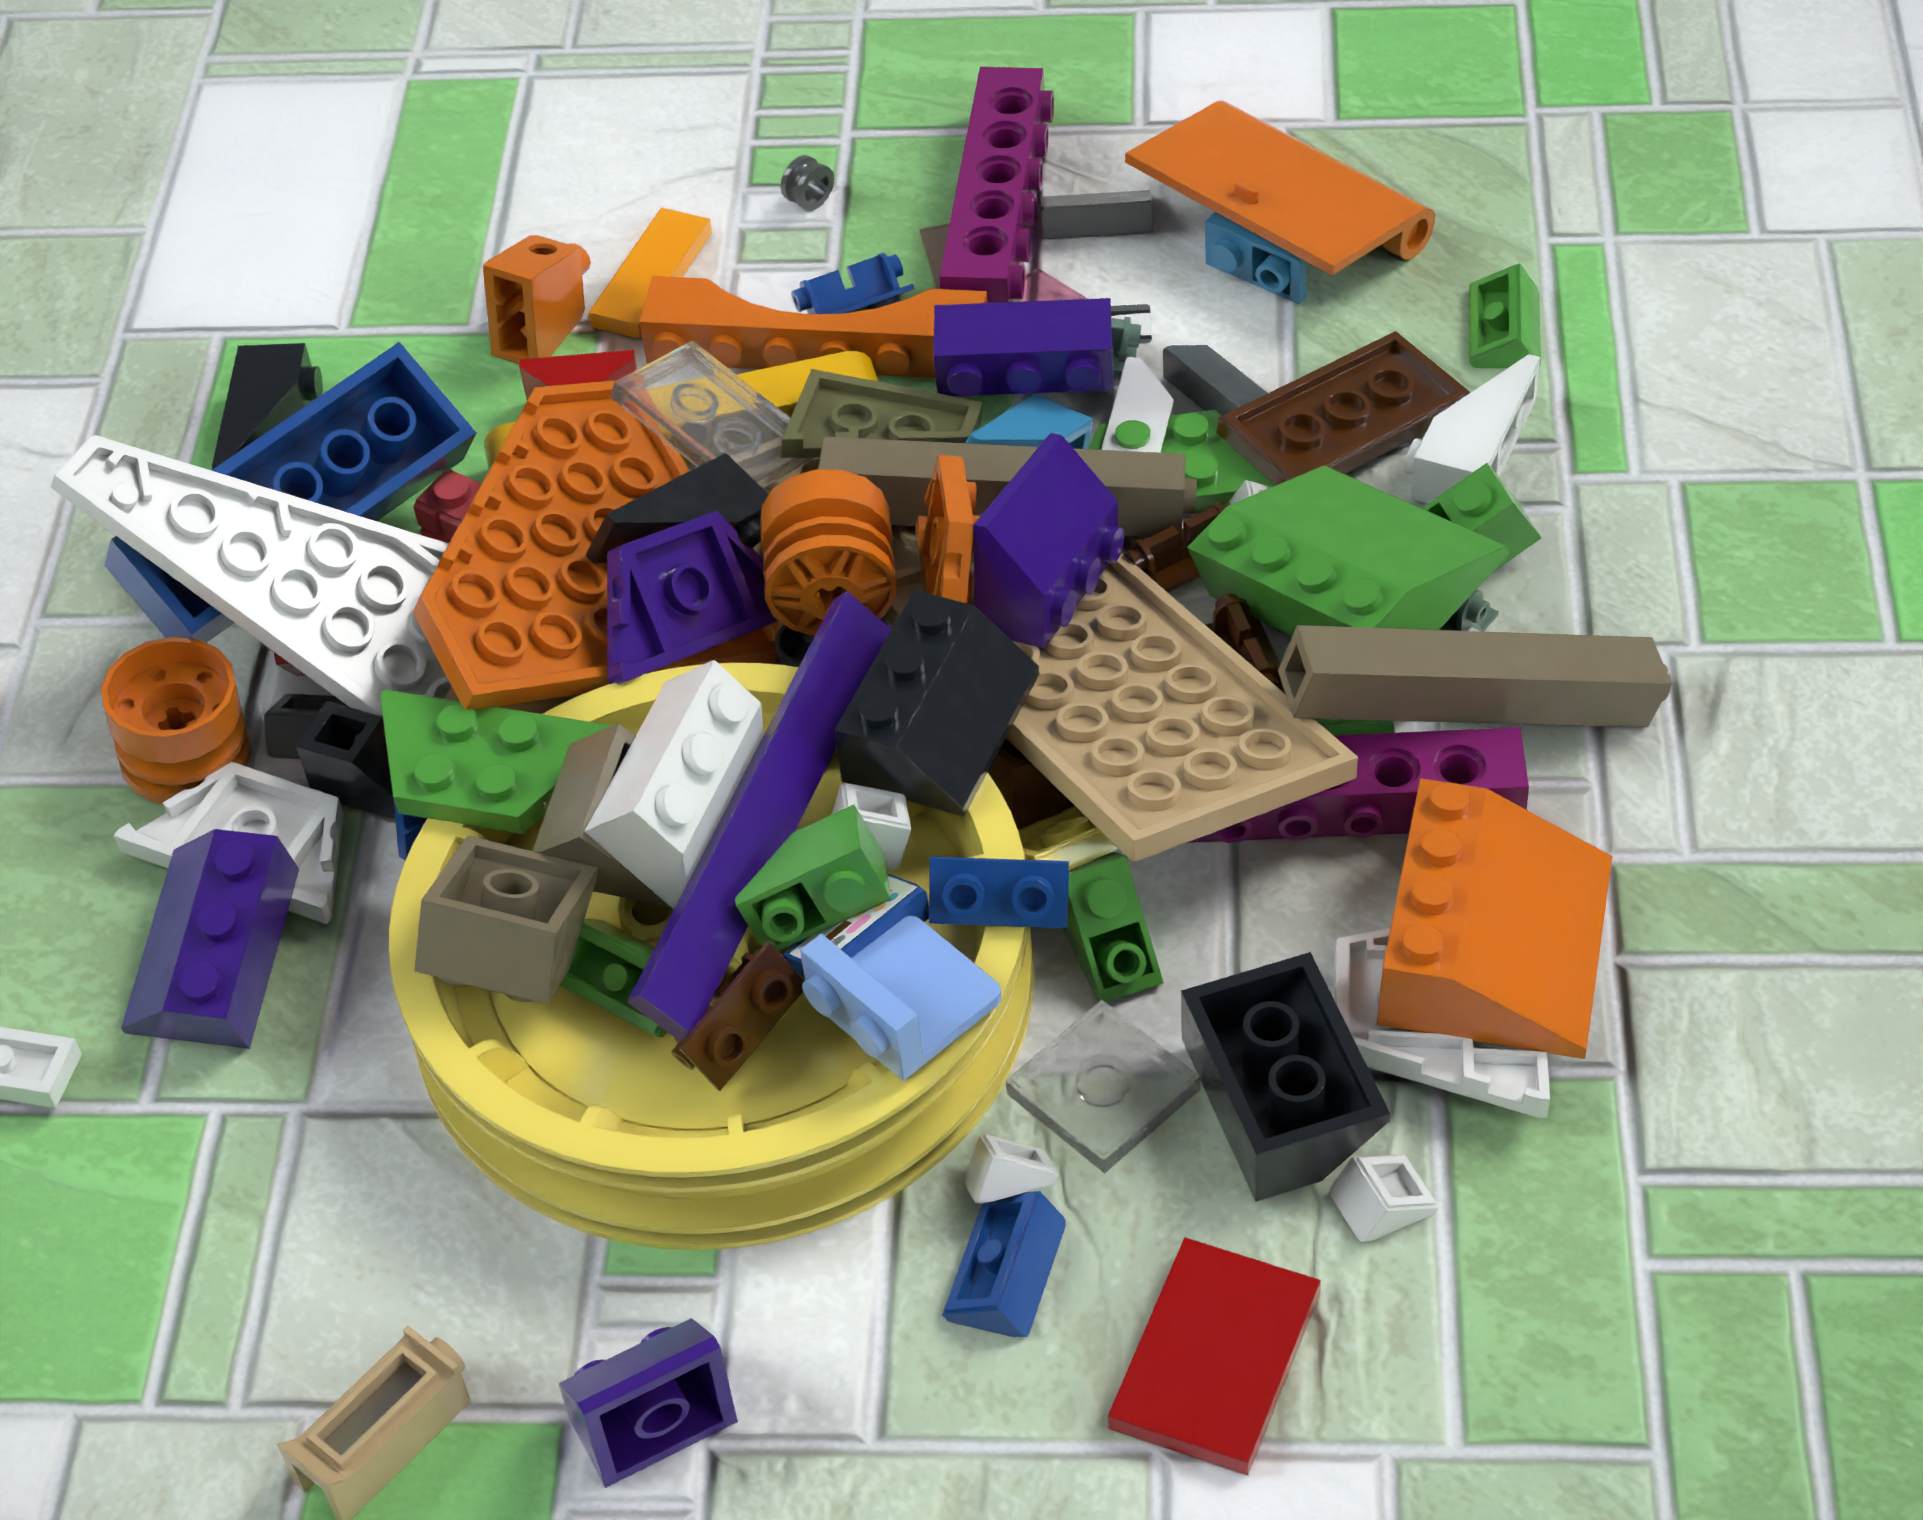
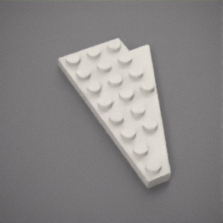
[50,435,451,717]

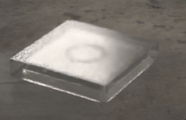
[1006,1000,1201,1174]

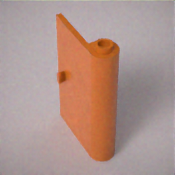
[1125,100,1435,275]

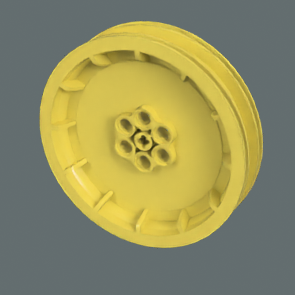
[389,663,1034,1250]

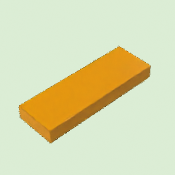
[588,207,712,339]

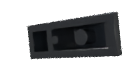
[212,343,323,469]
[585,453,769,564]

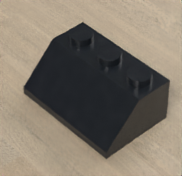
[834,590,1039,817]
[1181,952,1390,1202]

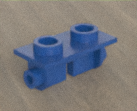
[791,252,915,314]
[929,857,1069,928]

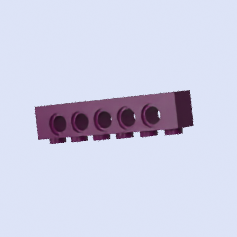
[939,67,1054,303]
[1187,727,1529,843]

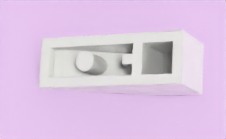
[1405,354,1540,504]

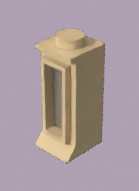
[277,1325,471,1520]

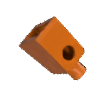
[483,235,591,364]

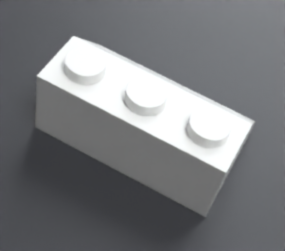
[584,660,764,909]

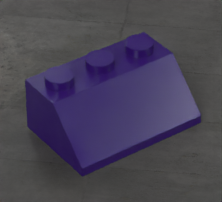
[934,298,1114,396]
[974,433,1124,648]
[121,829,299,1049]

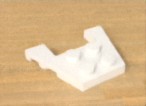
[1335,928,1550,1118]

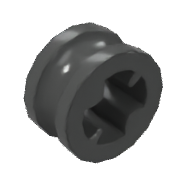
[780,155,834,211]

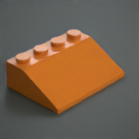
[1376,778,1613,1059]

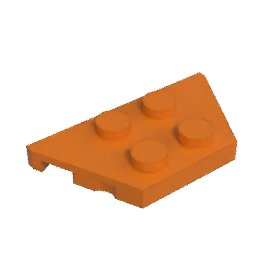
[916,455,980,604]

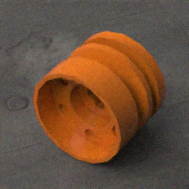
[760,469,897,636]
[101,636,251,804]

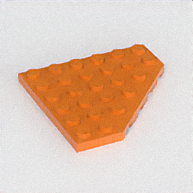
[413,379,781,710]

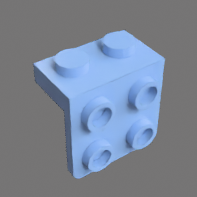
[800,916,1001,1081]

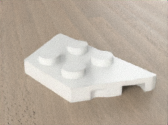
[114,762,343,924]

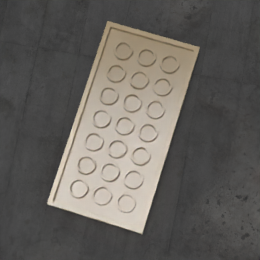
[883,553,1358,863]

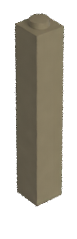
[818,437,1197,538]
[1278,625,1672,727]

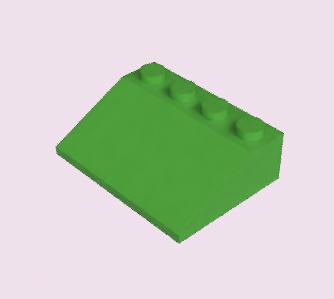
[1187,466,1509,636]

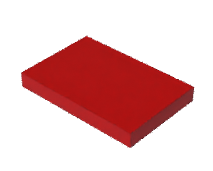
[1107,1237,1321,1476]

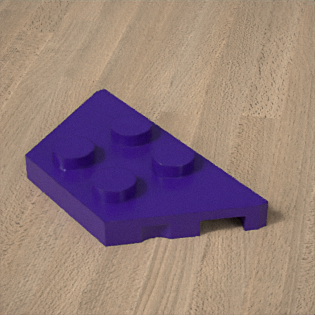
[607,511,779,685]

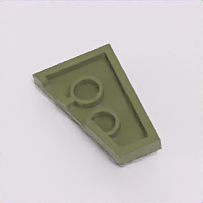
[781,369,983,458]

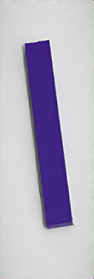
[627,591,892,1042]

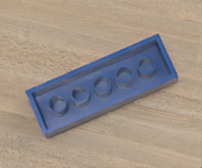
[104,342,477,643]

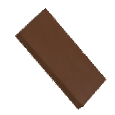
[1217,331,1471,485]

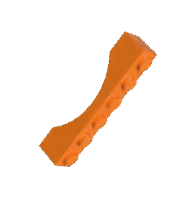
[639,276,987,378]

